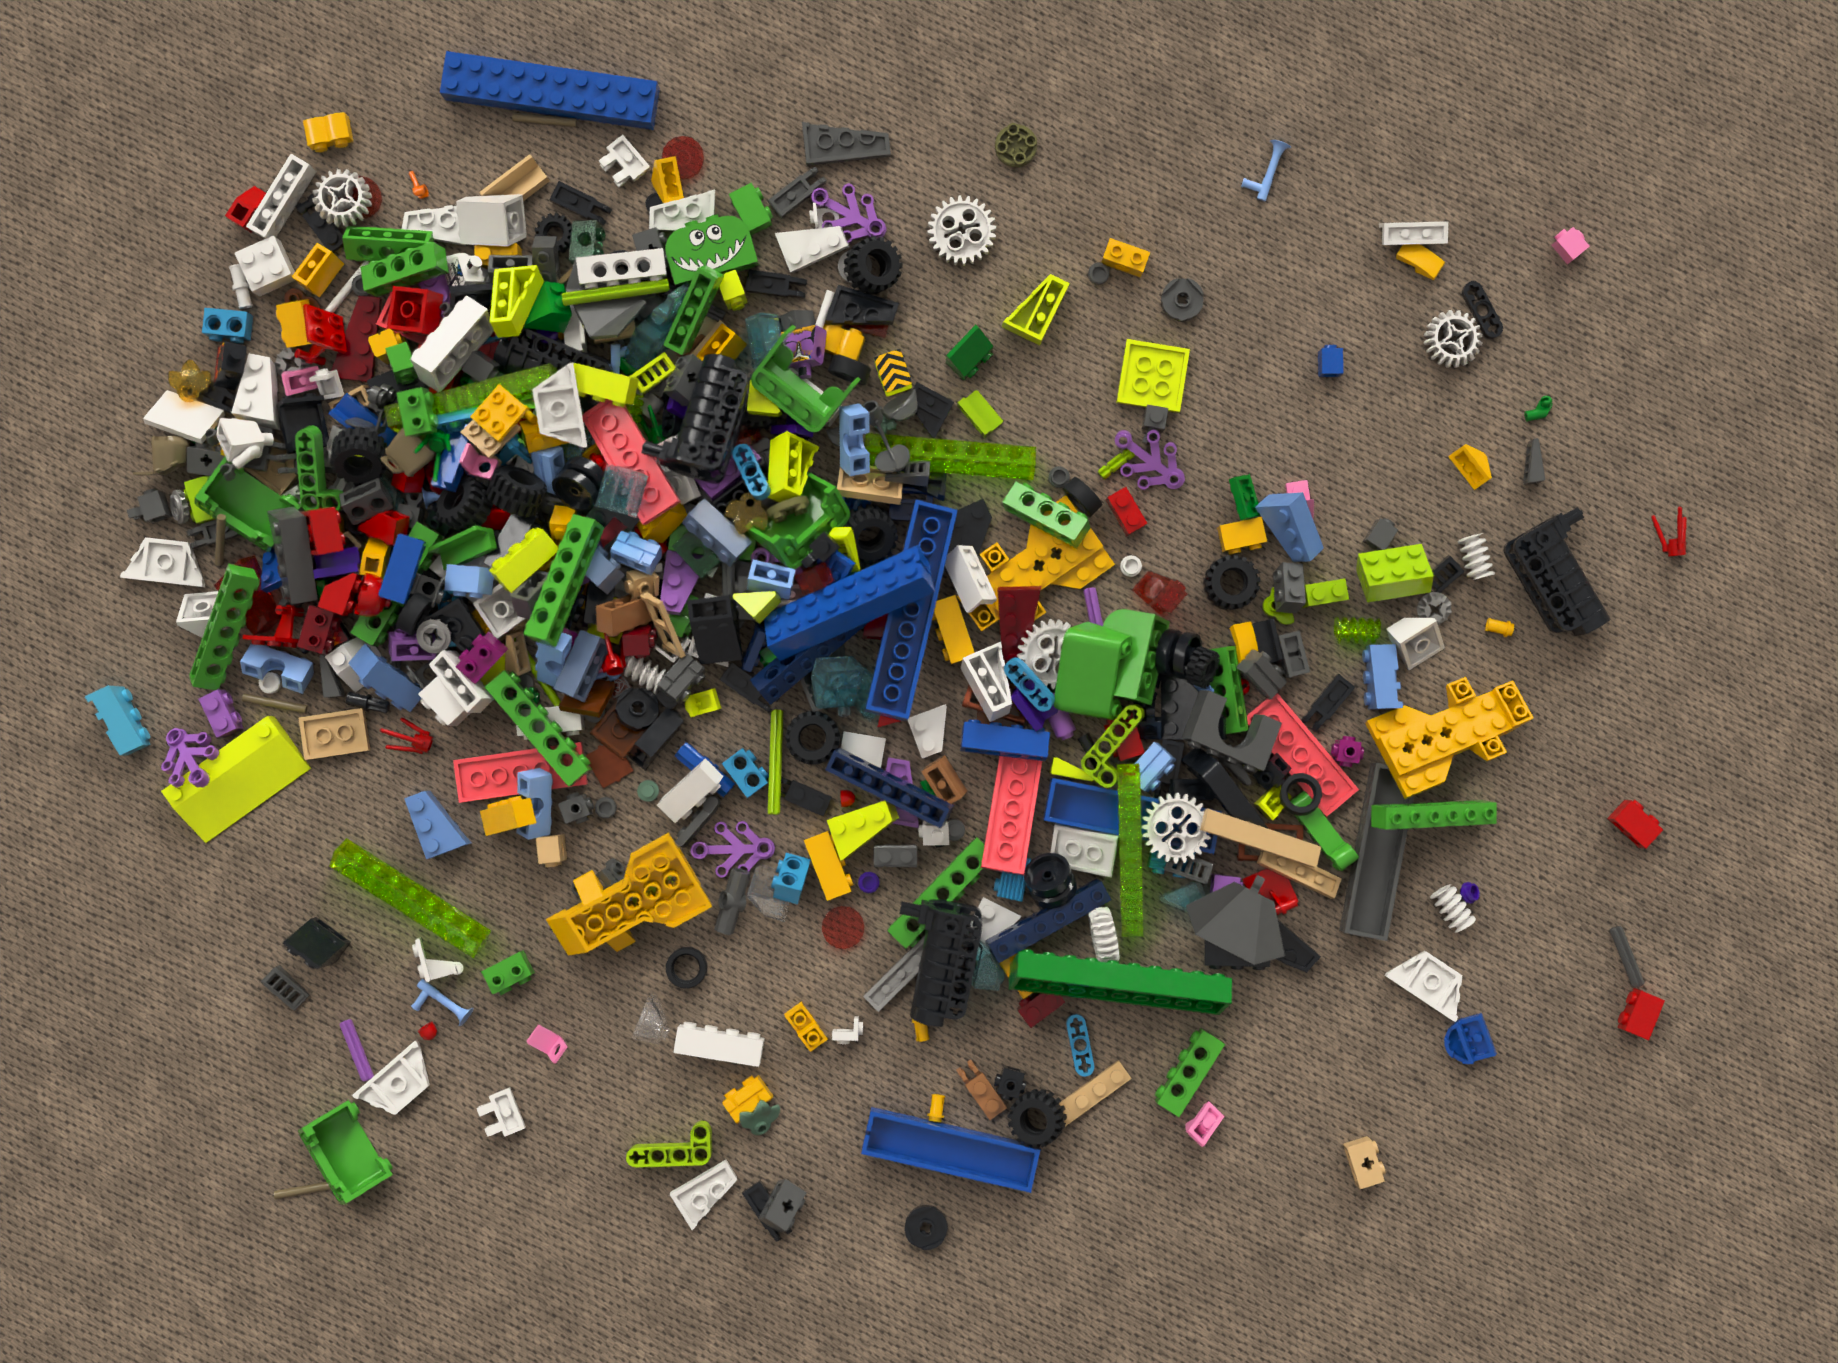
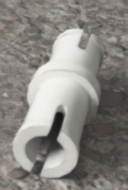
[229,264,253,309]

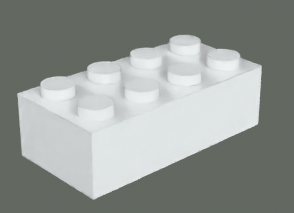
[410,296,494,393]

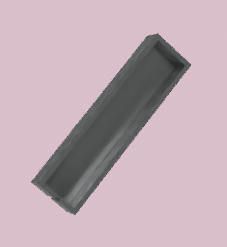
[1339,763,1414,941]

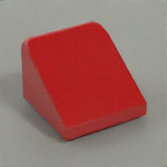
[877,715,901,728]

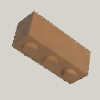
[596,594,658,637]

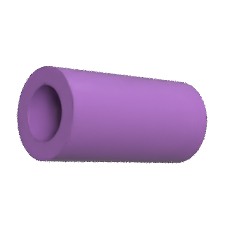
[1048,693,1076,741]

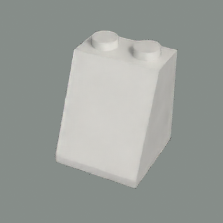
[456,194,527,246]

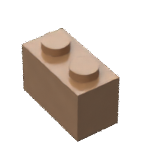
[921,755,967,804]

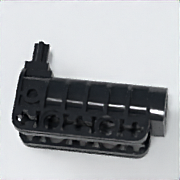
[493,328,621,441]
[641,354,749,484]
[1504,507,1611,636]
[899,899,982,1027]

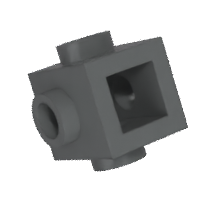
[558,792,594,824]

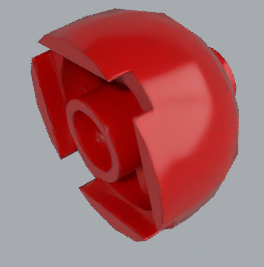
[354,572,391,617]

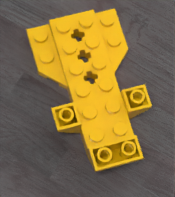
[957,495,1115,632]
[1365,677,1534,799]
[546,833,712,956]

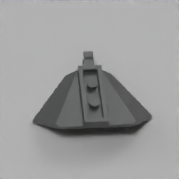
[566,256,655,340]
[1185,875,1285,965]

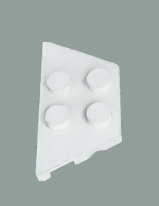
[532,363,587,447]
[120,537,205,587]
[1384,951,1462,1022]
[352,1040,430,1115]

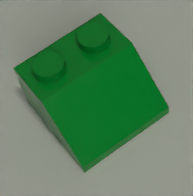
[523,281,572,333]
[946,324,994,380]

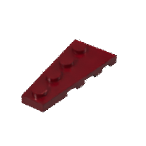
[331,295,382,382]
[997,586,1041,668]

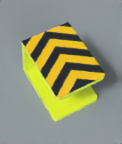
[874,349,912,397]

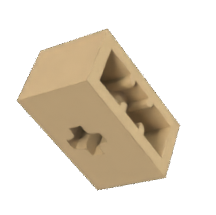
[536,834,567,867]
[1343,1136,1386,1189]

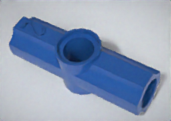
[675,742,736,797]

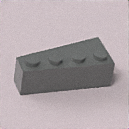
[267,507,318,604]

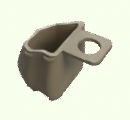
[380,427,436,477]
[133,436,193,476]

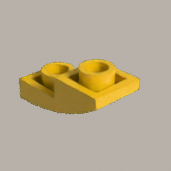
[1396,244,1445,280]
[1229,621,1258,664]
[784,1001,828,1052]

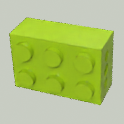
[1356,544,1434,603]

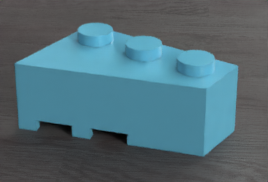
[85,685,150,756]

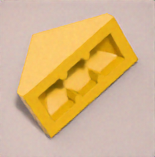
[651,156,684,203]
[1448,444,1492,490]

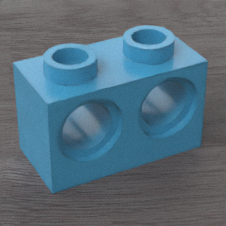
[202,308,253,344]
[722,748,769,798]
[771,853,811,904]

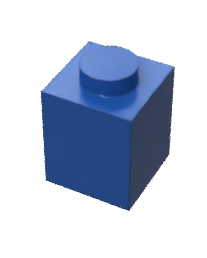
[1318,345,1344,377]

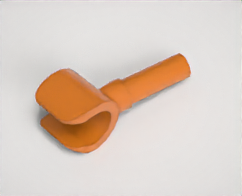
[409,171,429,199]

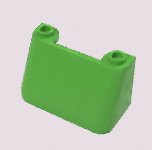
[194,456,301,552]
[745,472,850,569]
[1054,622,1132,720]
[298,1100,393,1205]

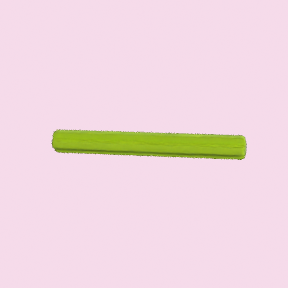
[562,279,669,306]
[768,709,784,815]

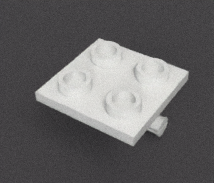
[412,937,463,982]

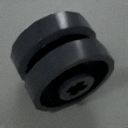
[552,456,609,512]
[1155,629,1202,680]
[1024,853,1077,909]

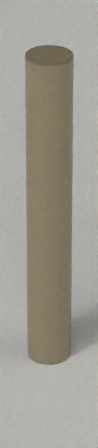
[512,113,577,127]
[215,514,226,566]
[242,693,308,713]
[274,1182,331,1200]

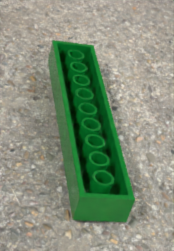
[1008,950,1232,1015]

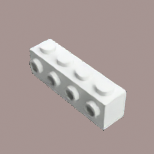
[673,1022,765,1067]

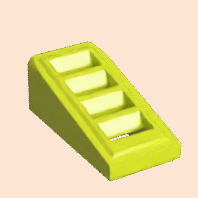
[630,352,676,396]
[829,527,861,572]
[1050,757,1094,781]

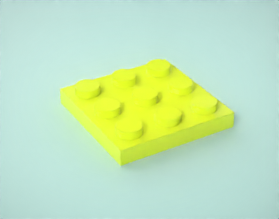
[1116,339,1190,413]

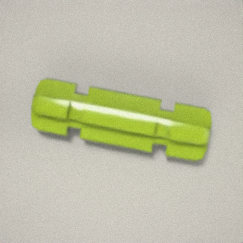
[1098,448,1135,479]

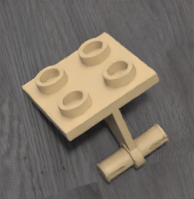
[461,420,522,467]

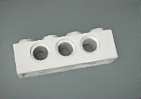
[246,154,316,239]
[576,248,667,290]

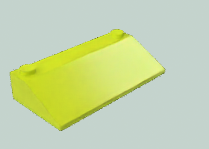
[161,716,311,843]

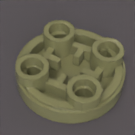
[995,123,1037,168]
[766,496,810,523]

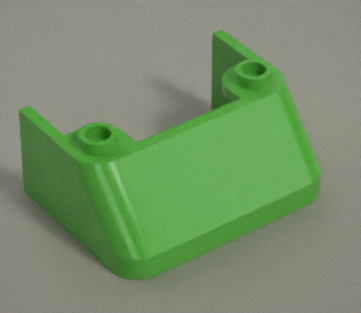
[751,325,861,432]

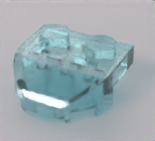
[651,283,690,326]

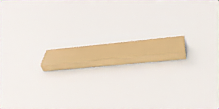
[1200,809,1321,868]

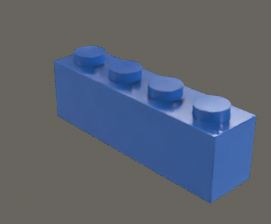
[960,719,1050,761]

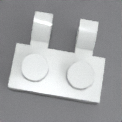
[599,134,650,188]
[477,1087,526,1137]

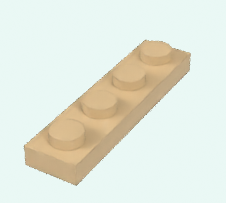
[1257,851,1342,899]
[1059,1060,1132,1126]

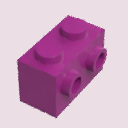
[455,631,508,684]

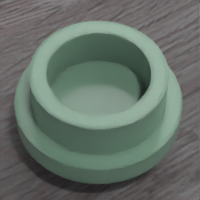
[637,780,659,802]

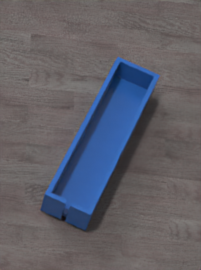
[764,546,935,661]
[1043,778,1222,854]
[861,1107,1040,1193]

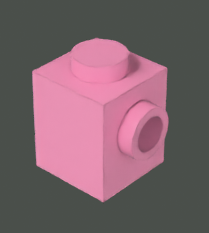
[1551,227,1590,264]

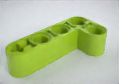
[1081,704,1144,788]
[626,1121,712,1167]

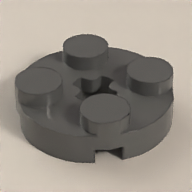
[1160,278,1204,322]

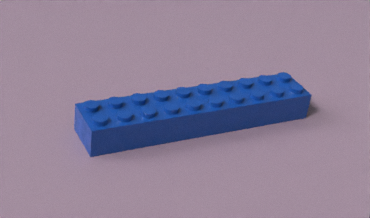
[440,51,660,130]
[864,500,958,722]

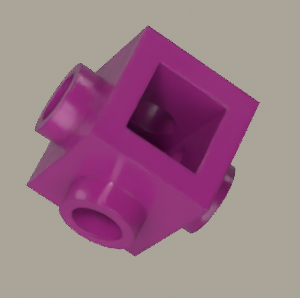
[1331,736,1364,767]

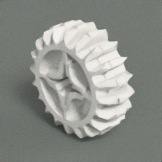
[312,169,372,227]
[1424,310,1483,368]
[1088,907,1120,962]

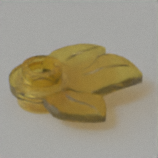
[168,359,211,402]
[725,492,768,535]

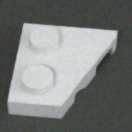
[908,704,947,758]

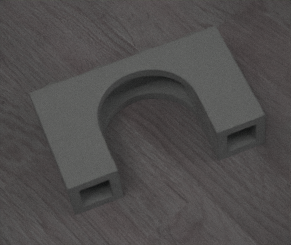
[1181,690,1282,773]

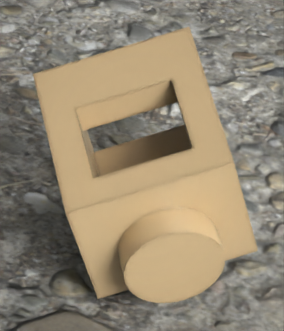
[624,570,659,598]

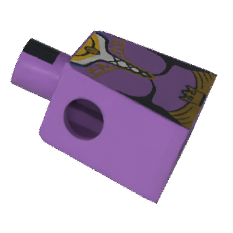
[780,325,827,379]

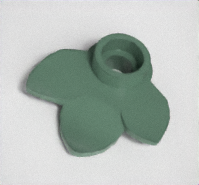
[739,1100,780,1135]

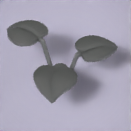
[826,389,918,473]

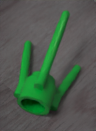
[631,405,668,444]
[414,430,451,482]

